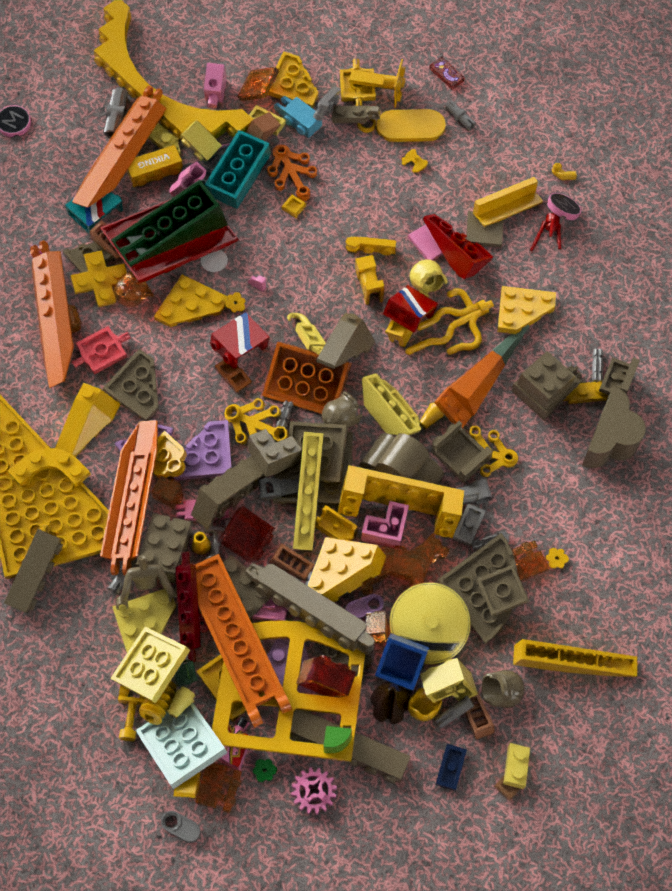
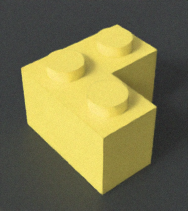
[420,658,478,703]

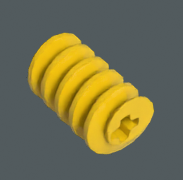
[139,681,177,725]

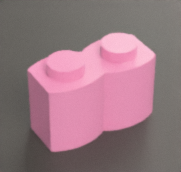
[170,162,206,197]

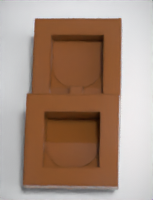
[215,360,252,393]

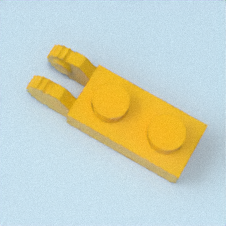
[345,236,396,256]

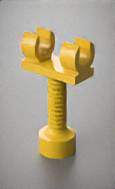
[118,685,145,742]

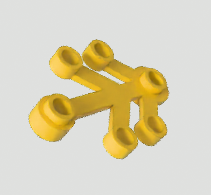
[224,398,289,445]
[469,426,518,477]

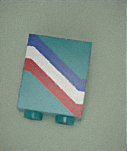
[65,192,124,235]

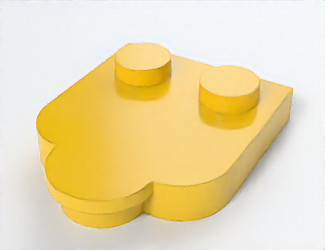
[153,431,187,479]

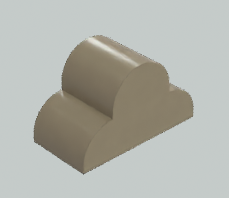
[582,386,646,468]
[359,433,444,485]

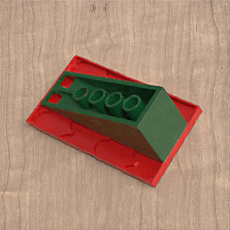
[100,180,239,283]

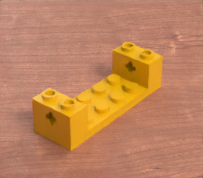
[338,465,464,538]

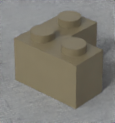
[248,429,302,478]

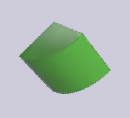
[323,726,352,753]

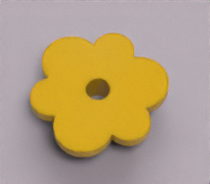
[225,292,246,313]
[546,548,569,569]

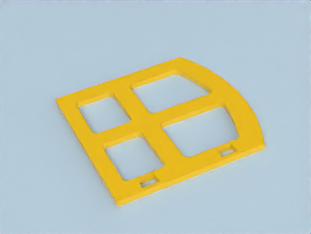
[212,620,365,762]

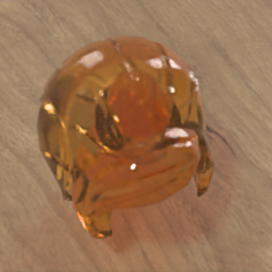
[114,271,154,307]

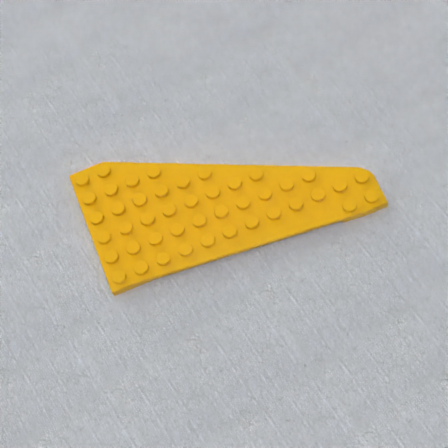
[0,395,109,579]

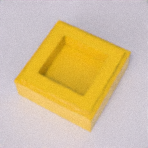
[281,194,306,218]

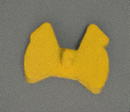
[402,149,428,173]

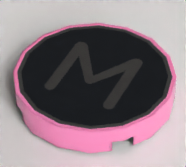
[0,105,31,137]
[547,193,581,220]

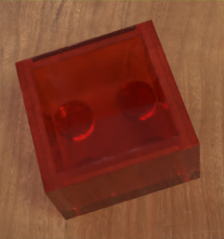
[296,655,356,698]

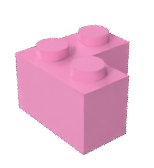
[361,501,409,549]

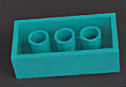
[204,130,271,209]

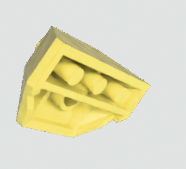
[362,373,421,435]

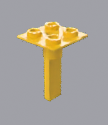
[349,59,406,108]

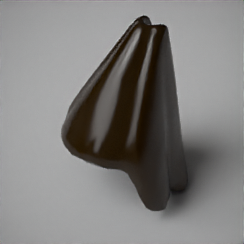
[370,681,410,724]

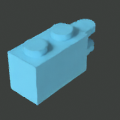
[274,96,322,138]

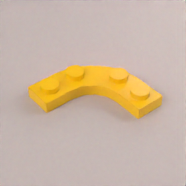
[8,448,91,487]

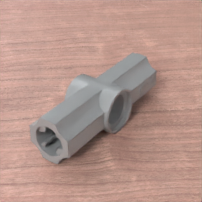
[104,87,128,139]

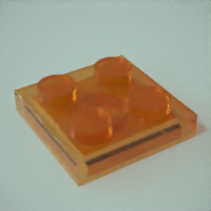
[237,67,279,101]

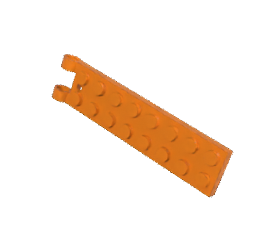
[195,554,292,728]

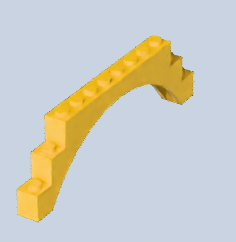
[93,0,253,140]

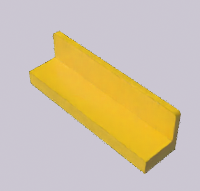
[473,177,543,227]

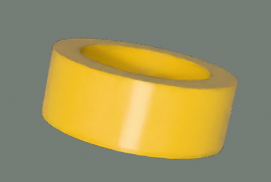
[357,119,376,133]

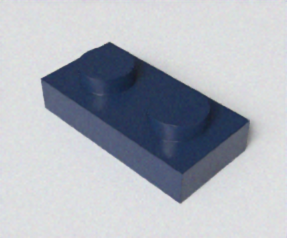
[435,744,467,791]

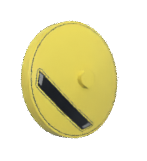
[389,583,470,664]

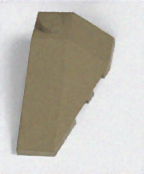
[316,313,375,369]

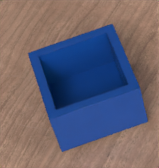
[375,633,429,691]

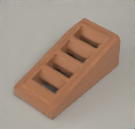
[89,221,120,259]
[269,543,315,581]
[465,692,495,740]

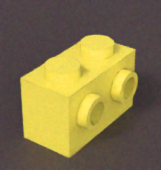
[180,120,222,162]

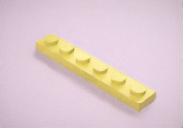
[293,432,323,551]

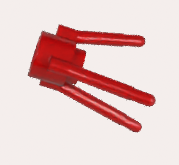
[530,213,561,252]

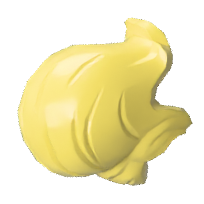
[409,259,448,297]

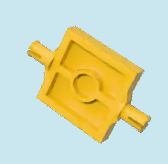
[340,59,376,106]

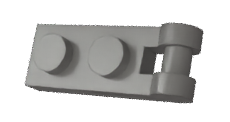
[313,86,341,121]

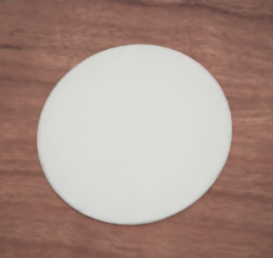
[201,250,228,272]

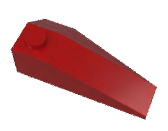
[423,214,493,279]

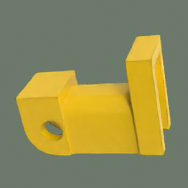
[355,255,385,305]

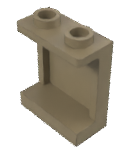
[431,421,493,483]

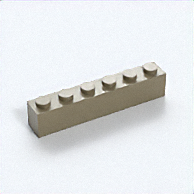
[290,710,411,784]

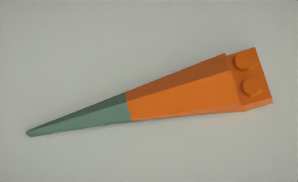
[434,325,529,428]

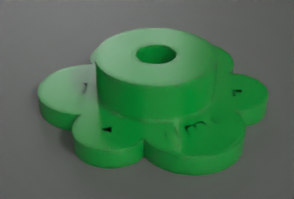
[253,759,277,782]

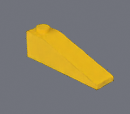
[55,383,121,457]

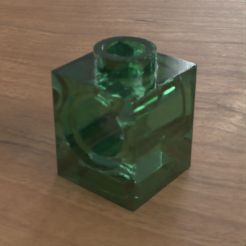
[172,659,198,687]

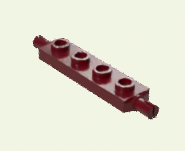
[175,552,201,662]

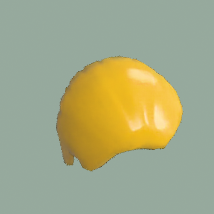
[408,687,442,722]

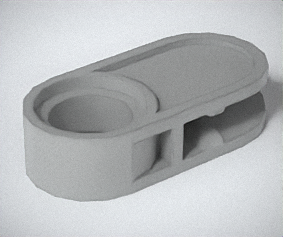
[161,811,201,843]

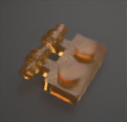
[511,540,550,581]
[195,763,242,813]

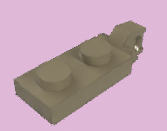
[331,106,381,123]

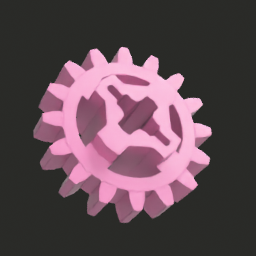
[291,767,337,815]

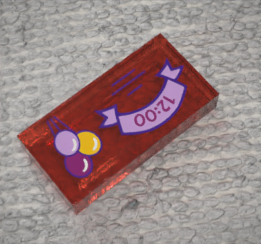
[429,56,465,90]

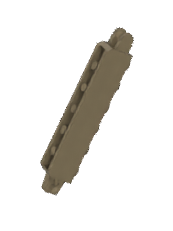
[245,563,375,655]

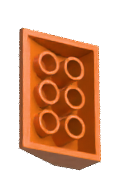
[262,342,352,414]

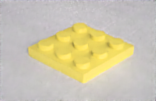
[111,627,190,703]

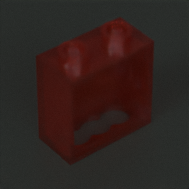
[217,506,275,563]

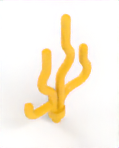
[405,288,494,355]

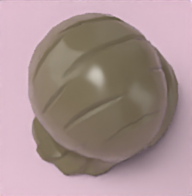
[322,391,363,429]
[481,670,524,708]

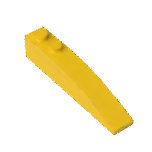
[513,639,637,677]

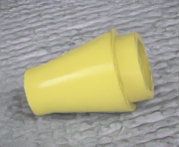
[167,686,196,719]

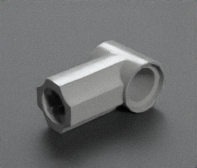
[457,479,493,505]

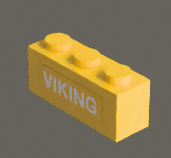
[127,145,183,187]

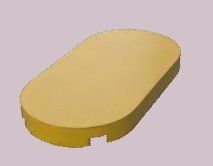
[376,109,446,142]

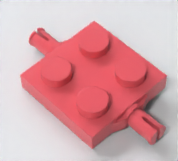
[71,326,131,375]

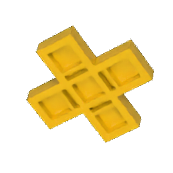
[70,250,129,307]

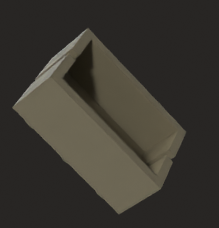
[136,513,192,584]

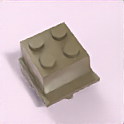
[511,351,581,420]

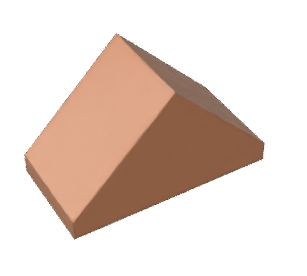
[246,112,281,141]

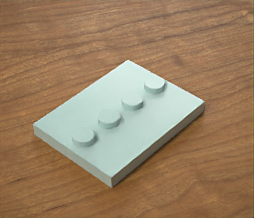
[135,703,227,789]

